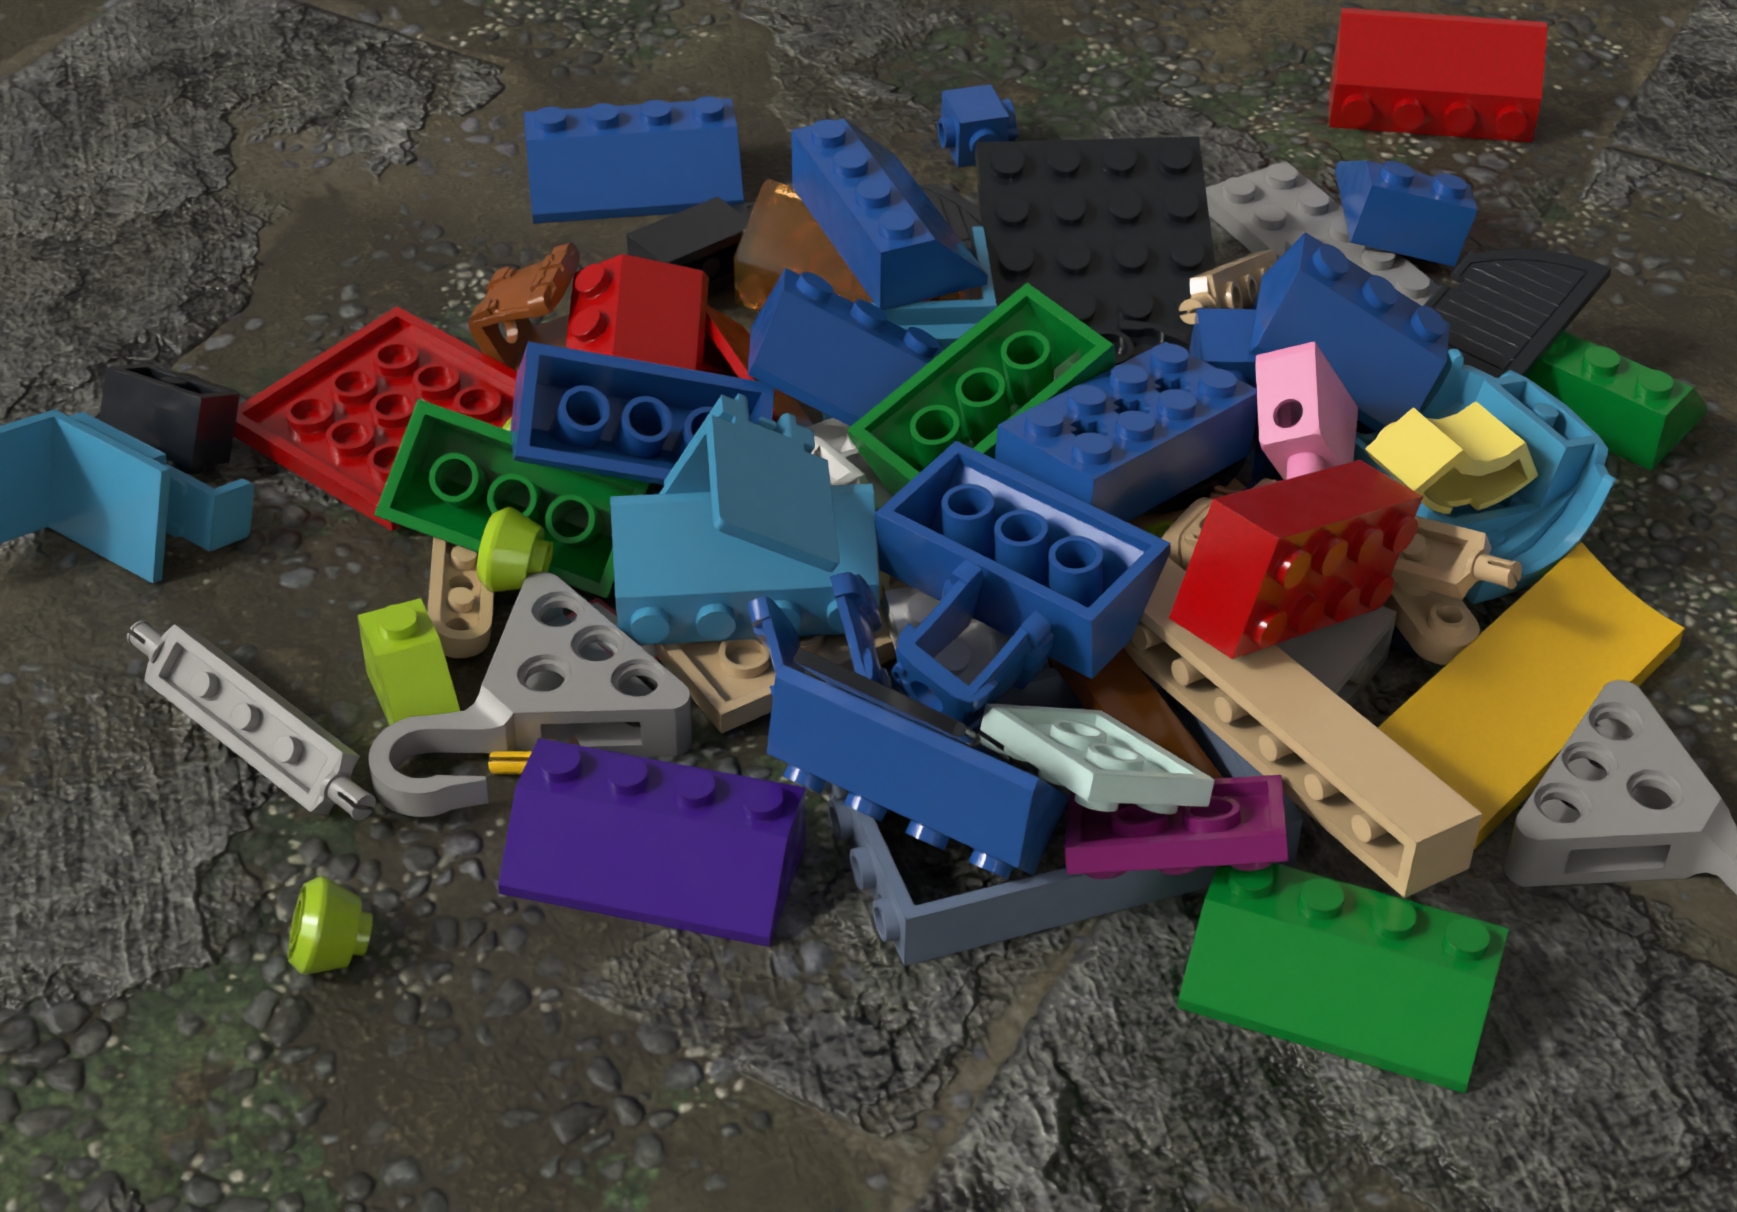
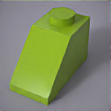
[357,598,460,726]

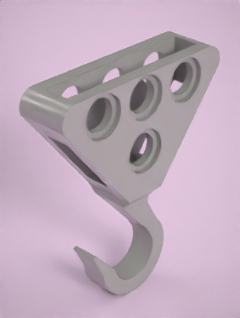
[369,572,692,817]
[1504,680,1737,895]

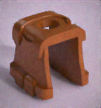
[468,242,580,372]

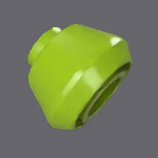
[477,507,553,592]
[288,876,373,975]

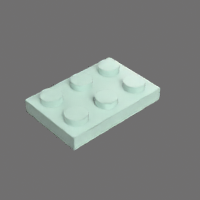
[980,703,1215,814]

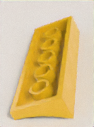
[1378,542,1685,849]

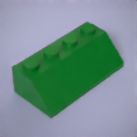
[847,283,1116,497]
[1526,330,1708,471]
[374,399,660,600]
[1177,862,1509,1094]

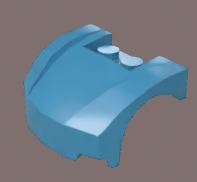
[1353,349,1616,604]

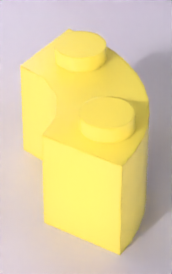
[1365,401,1538,514]

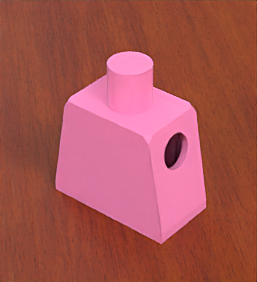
[1256,341,1358,480]

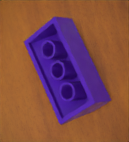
[498,738,806,947]

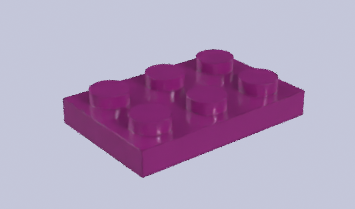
[1064,774,1288,879]

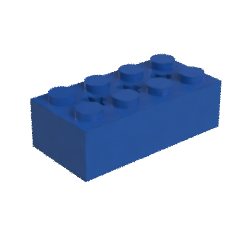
[995,342,1258,522]

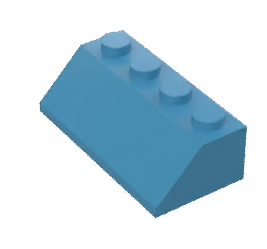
[610,483,879,645]

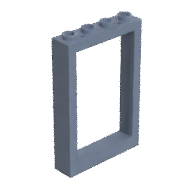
[822,667,1303,966]

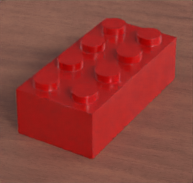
[1169,460,1424,659]

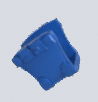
[891,559,1054,733]
[748,572,891,696]

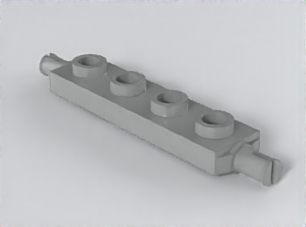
[127,620,376,821]

